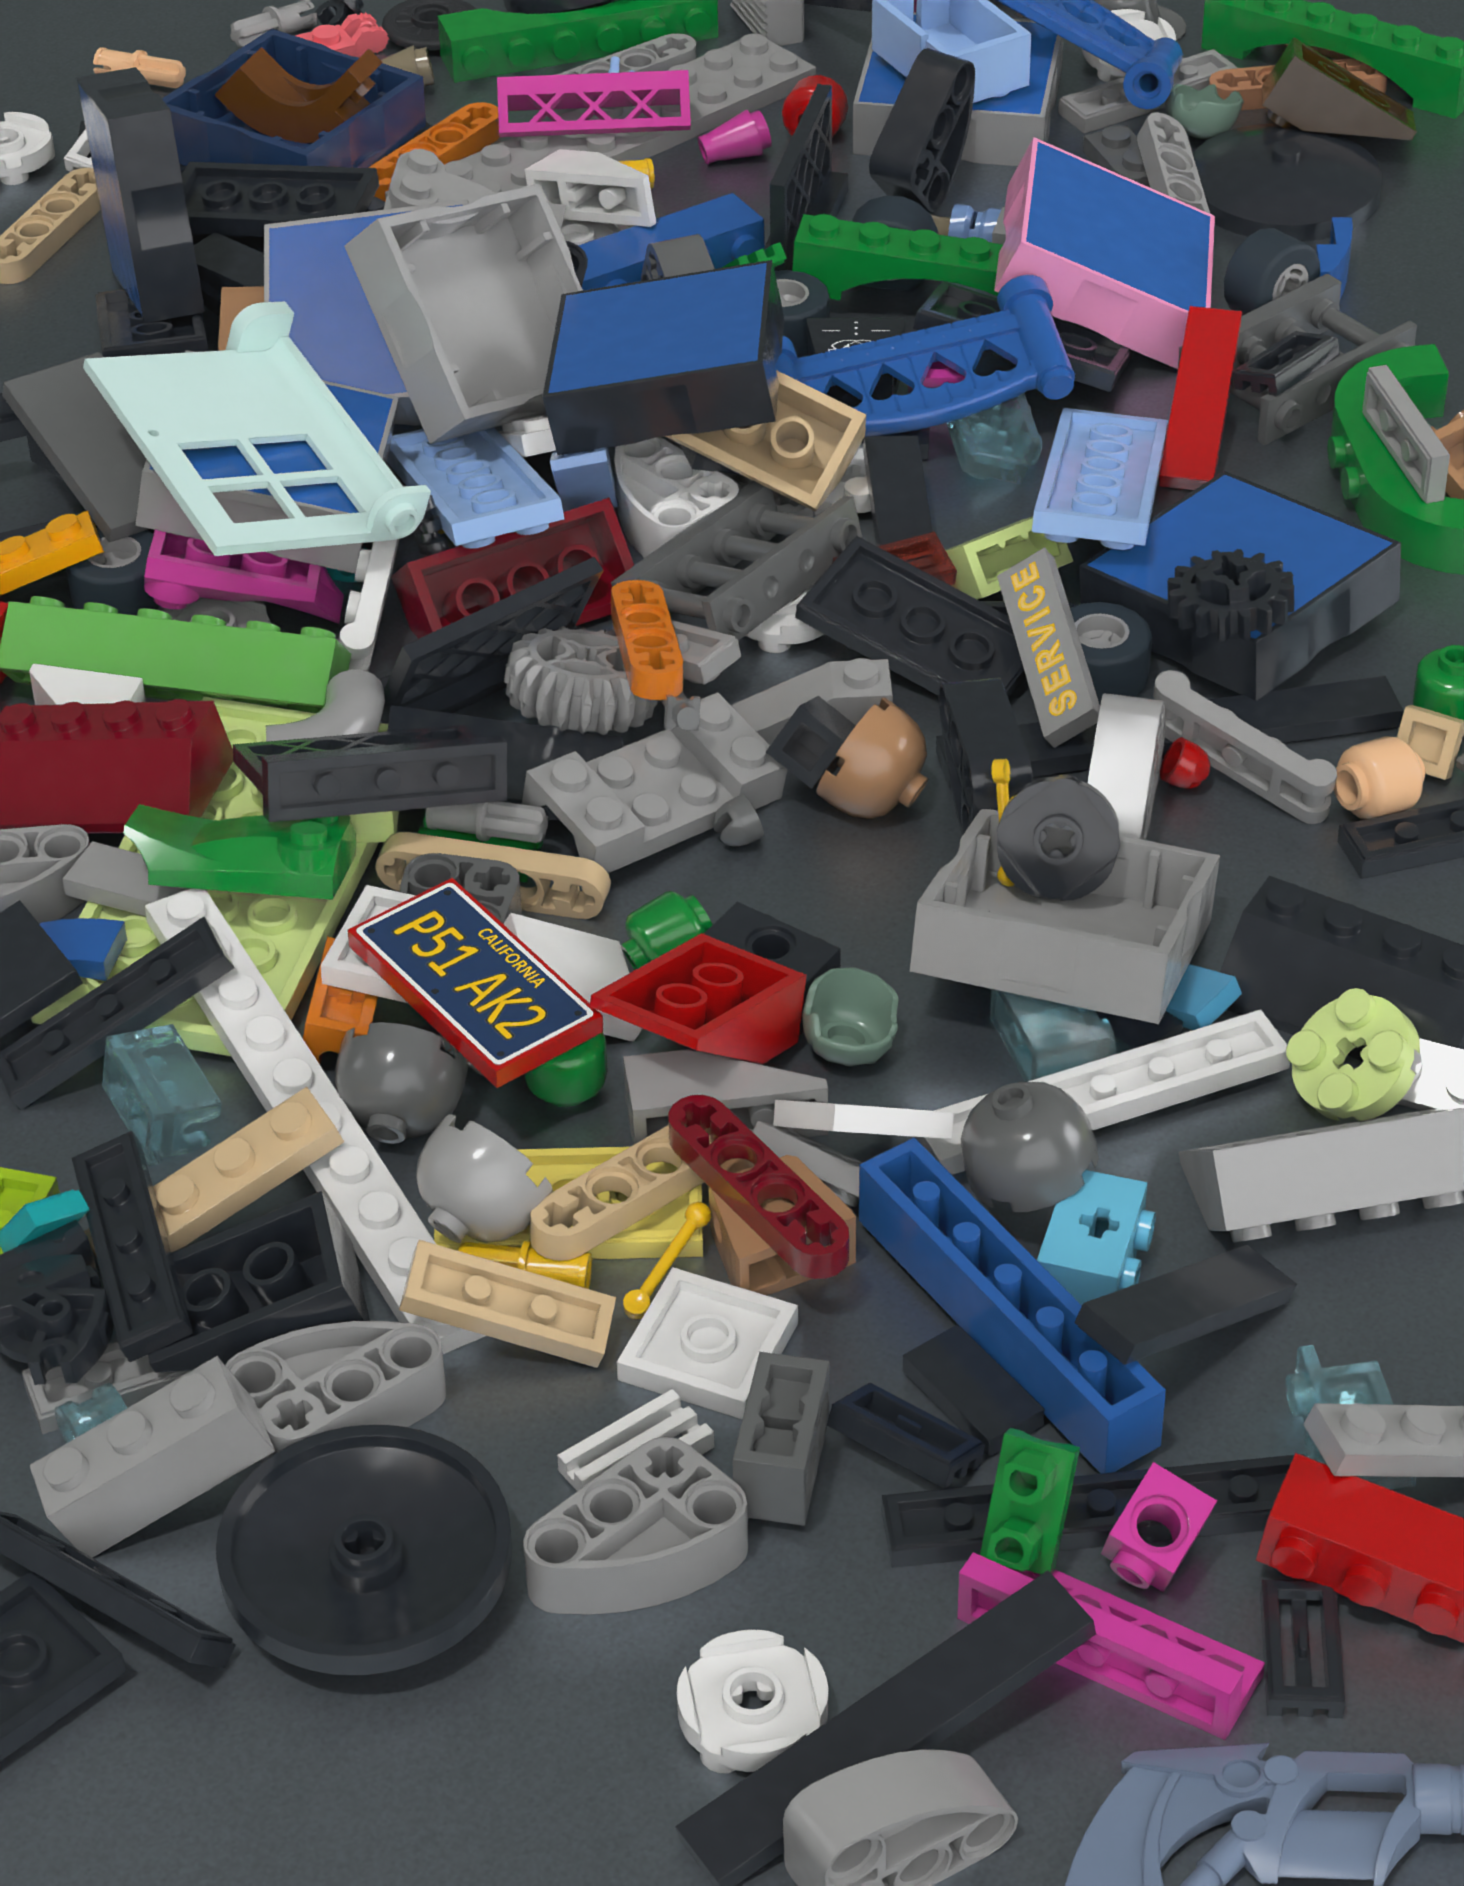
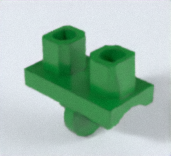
[980,1428,1080,1574]

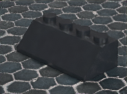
[1220,876,1464,1061]

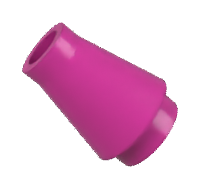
[697,110,772,164]

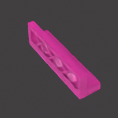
[497,70,691,137]
[957,1552,1265,1740]

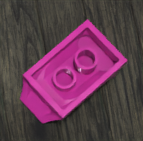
[144,530,344,624]

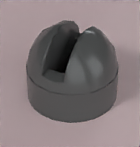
[713,794,764,847]

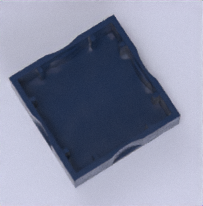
[162,29,426,168]

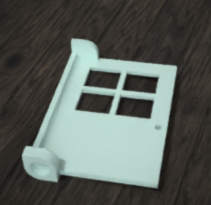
[83,301,431,556]

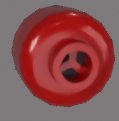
[782,75,849,138]

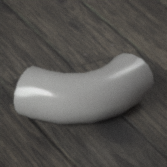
[266,669,385,741]

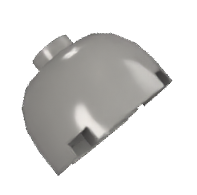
[416,1114,553,1243]

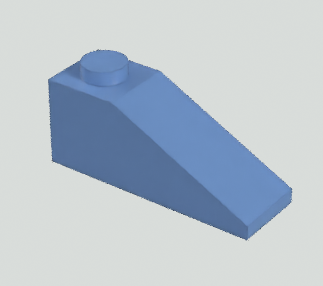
[550,447,618,512]

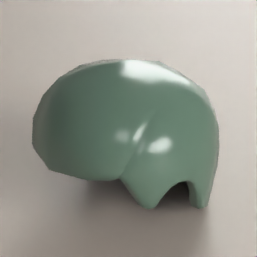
[1165,84,1244,140]
[802,967,899,1067]

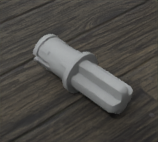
[230,0,318,48]
[426,801,548,843]

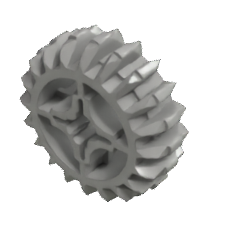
[504,626,658,735]

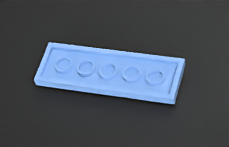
[1032,408,1168,550]
[387,427,564,548]

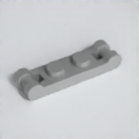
[1153,670,1337,824]

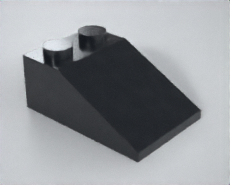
[148,1191,370,1373]

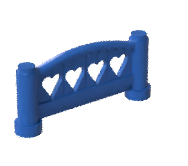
[996,0,1183,109]
[775,275,1075,437]

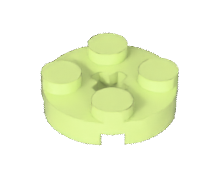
[1286,988,1420,1121]

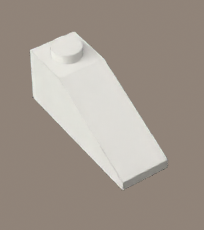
[524,149,656,227]

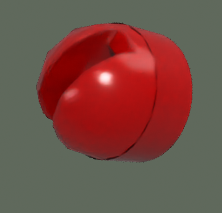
[1160,737,1211,789]

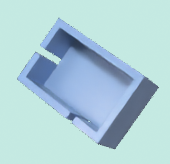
[872,0,1031,103]

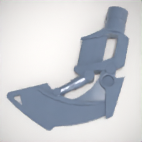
[1065,1743,1464,1886]

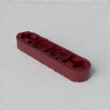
[668,1095,849,1279]

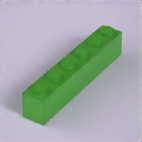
[0,596,351,713]

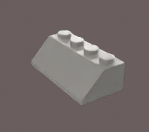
[1179,1108,1464,1242]

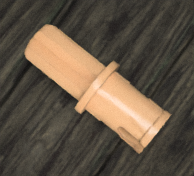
[93,47,186,88]

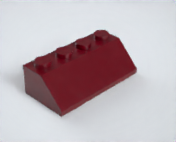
[391,497,634,639]
[0,699,233,833]

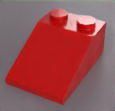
[590,933,807,1064]

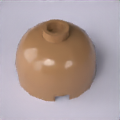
[816,697,929,819]

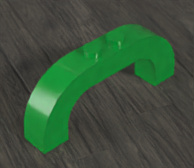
[1327,344,1464,575]

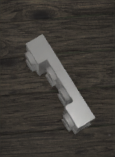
[522,692,788,873]

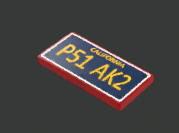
[347,878,603,1088]

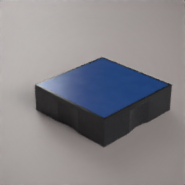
[77,67,205,324]
[542,260,785,455]
[1079,471,1401,701]

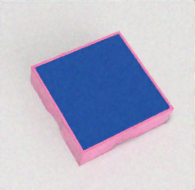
[994,137,1215,369]

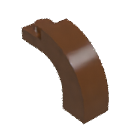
[215,47,383,143]

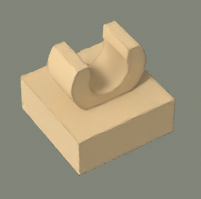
[1397,705,1464,780]

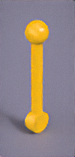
[992,759,1015,887]
[623,1202,711,1319]

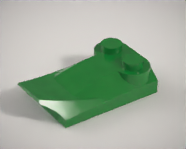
[123,804,356,900]

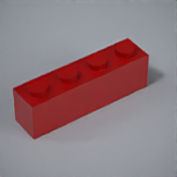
[1255,1453,1464,1643]

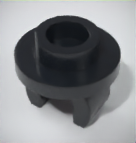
[315,0,364,26]

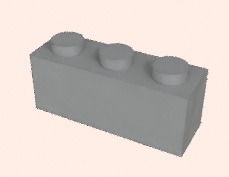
[29,1356,275,1558]

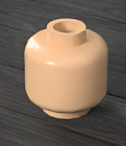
[1334,736,1425,820]

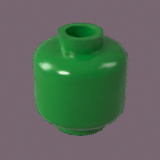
[1413,645,1464,720]
[621,891,713,970]
[524,1032,608,1107]

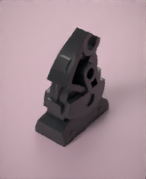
[0,1220,114,1385]

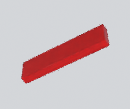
[1159,306,1242,490]

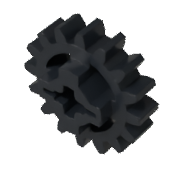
[1167,549,1295,642]

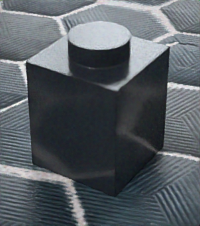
[766,696,856,789]

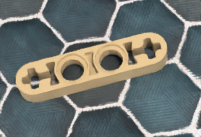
[0,168,101,284]
[375,832,611,919]
[530,1125,711,1261]

